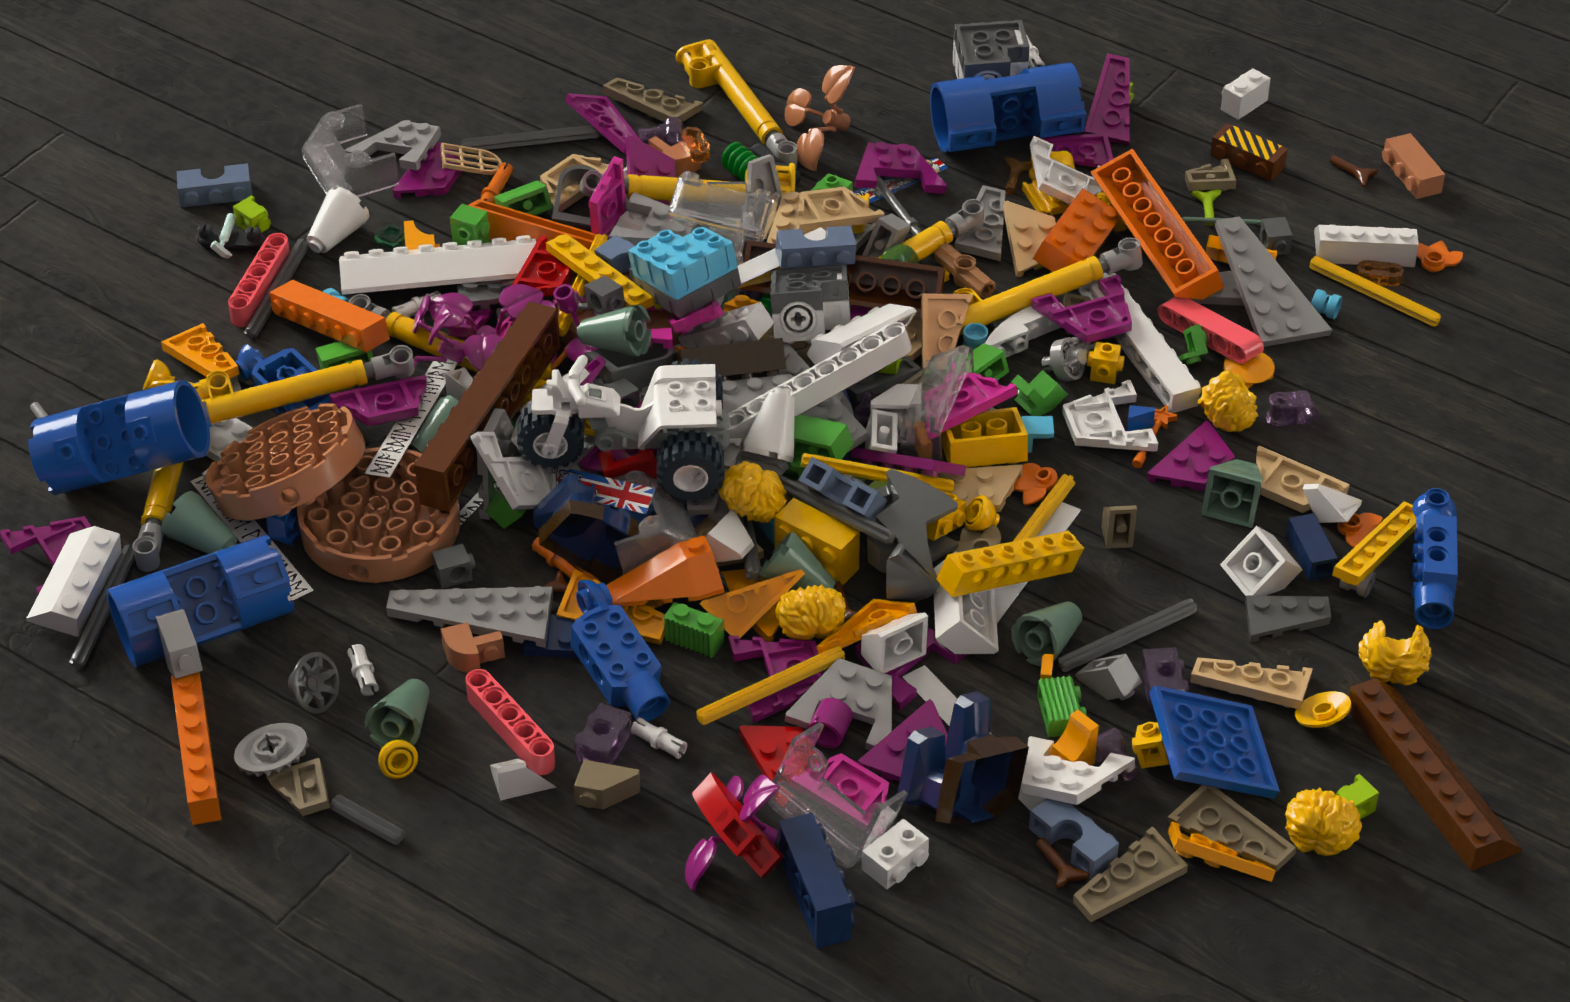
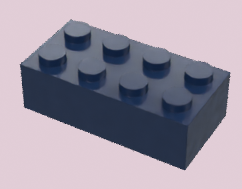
[779,812,855,949]

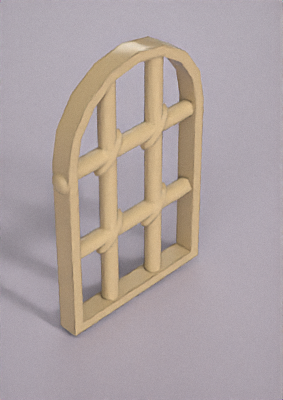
[440,142,502,175]

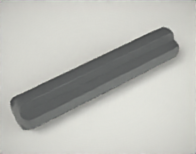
[330,795,405,845]

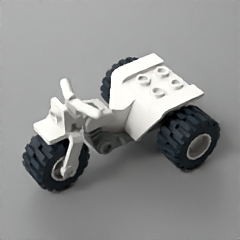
[517,355,729,502]

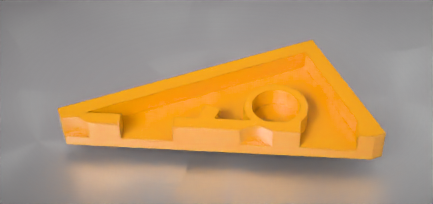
[699,569,805,639]
[817,599,917,654]
[1167,821,1276,882]

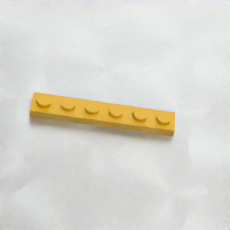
[546,234,654,309]
[1332,501,1416,586]

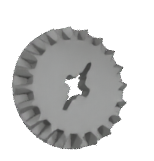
[234,723,309,777]

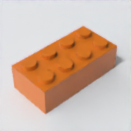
[1033,188,1121,272]

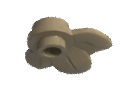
[952,525,1001,553]

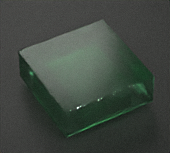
[374,223,405,249]

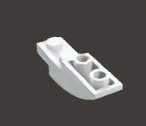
[985,302,1065,357]

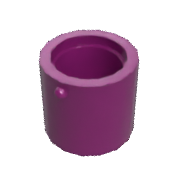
[807,698,853,748]

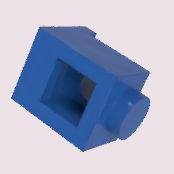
[266,507,300,545]

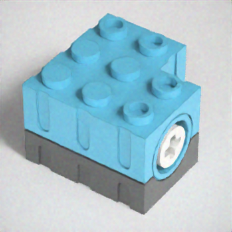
[628,227,742,318]

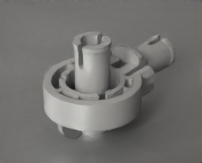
[1042,337,1096,382]

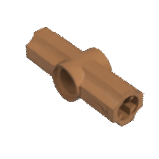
[934,243,996,299]

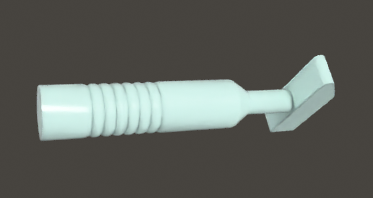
[210,213,236,259]

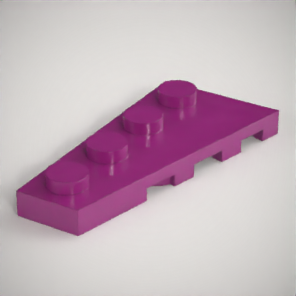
[1084,53,1130,146]
[565,93,641,154]
[851,447,966,477]

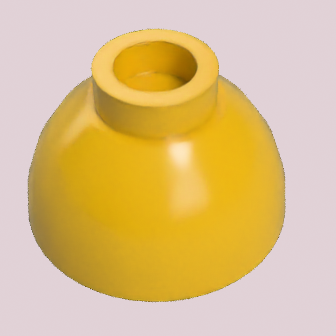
[143,359,175,390]
[964,495,1000,531]
[378,740,418,779]

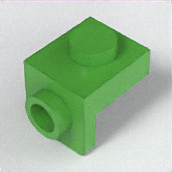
[1178,324,1208,365]

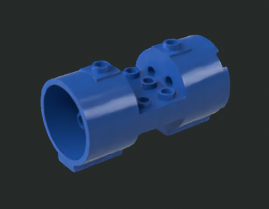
[930,62,1087,152]
[28,380,212,495]
[106,535,294,668]

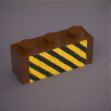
[1210,123,1288,181]

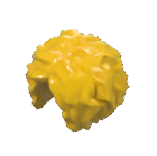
[1197,371,1259,432]
[718,461,787,524]
[775,584,846,641]
[1358,620,1432,686]
[1285,788,1362,856]

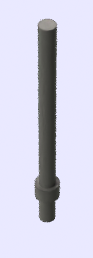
[876,175,922,236]

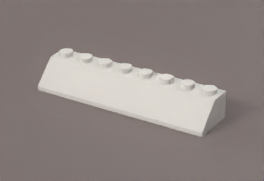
[339,235,536,295]

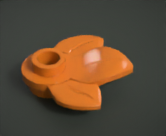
[1417,241,1463,272]
[1013,463,1058,506]
[1337,513,1383,548]

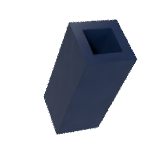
[1286,514,1338,581]

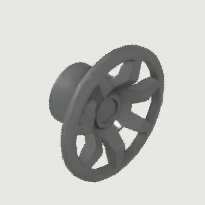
[288,652,340,714]

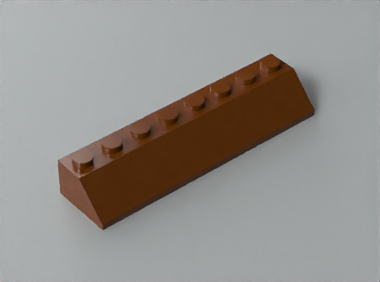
[740,240,946,315]
[1349,678,1522,871]

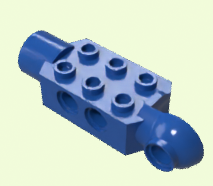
[235,344,338,415]
[1411,488,1458,629]
[570,580,670,722]

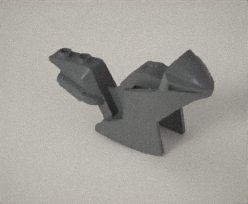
[792,469,958,603]

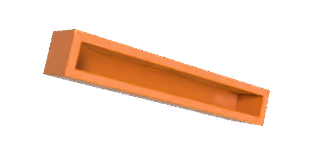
[468,199,597,250]
[269,280,390,353]
[171,672,222,825]

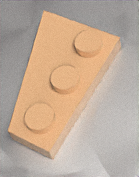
[922,293,973,370]

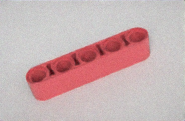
[228,233,290,327]
[1158,297,1264,364]
[466,669,555,775]

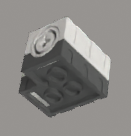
[953,20,1030,80]
[770,264,851,345]

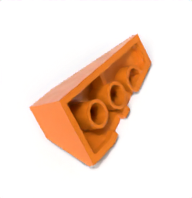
[606,535,725,607]

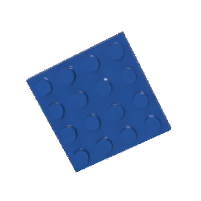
[1149,685,1280,799]

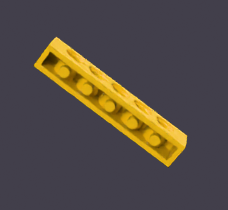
[936,530,1084,597]

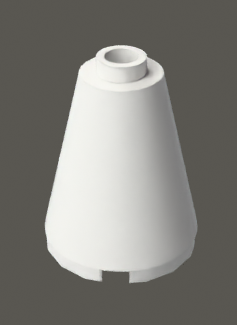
[307,187,370,253]
[742,388,795,463]

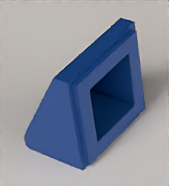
[1127,405,1155,431]

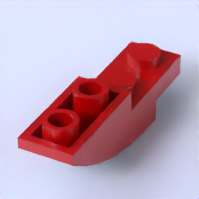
[692,773,785,878]

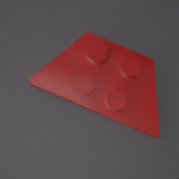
[512,235,575,297]
[739,725,822,811]

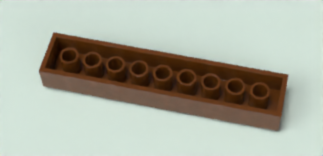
[413,302,561,512]

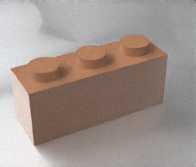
[1382,133,1445,199]

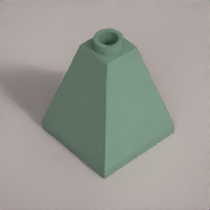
[1201,459,1262,528]

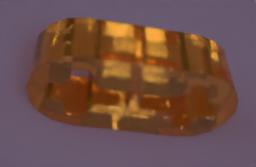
[681,127,710,163]
[1356,260,1404,286]

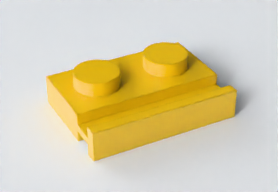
[1022,180,1069,216]

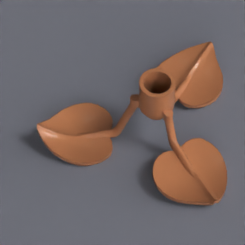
[785,65,855,171]

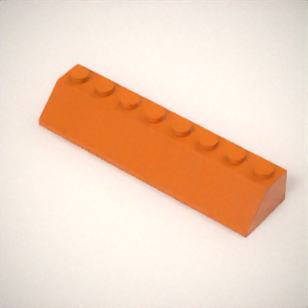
[1091,149,1224,300]

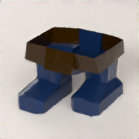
[533,474,655,584]
[897,691,1029,825]

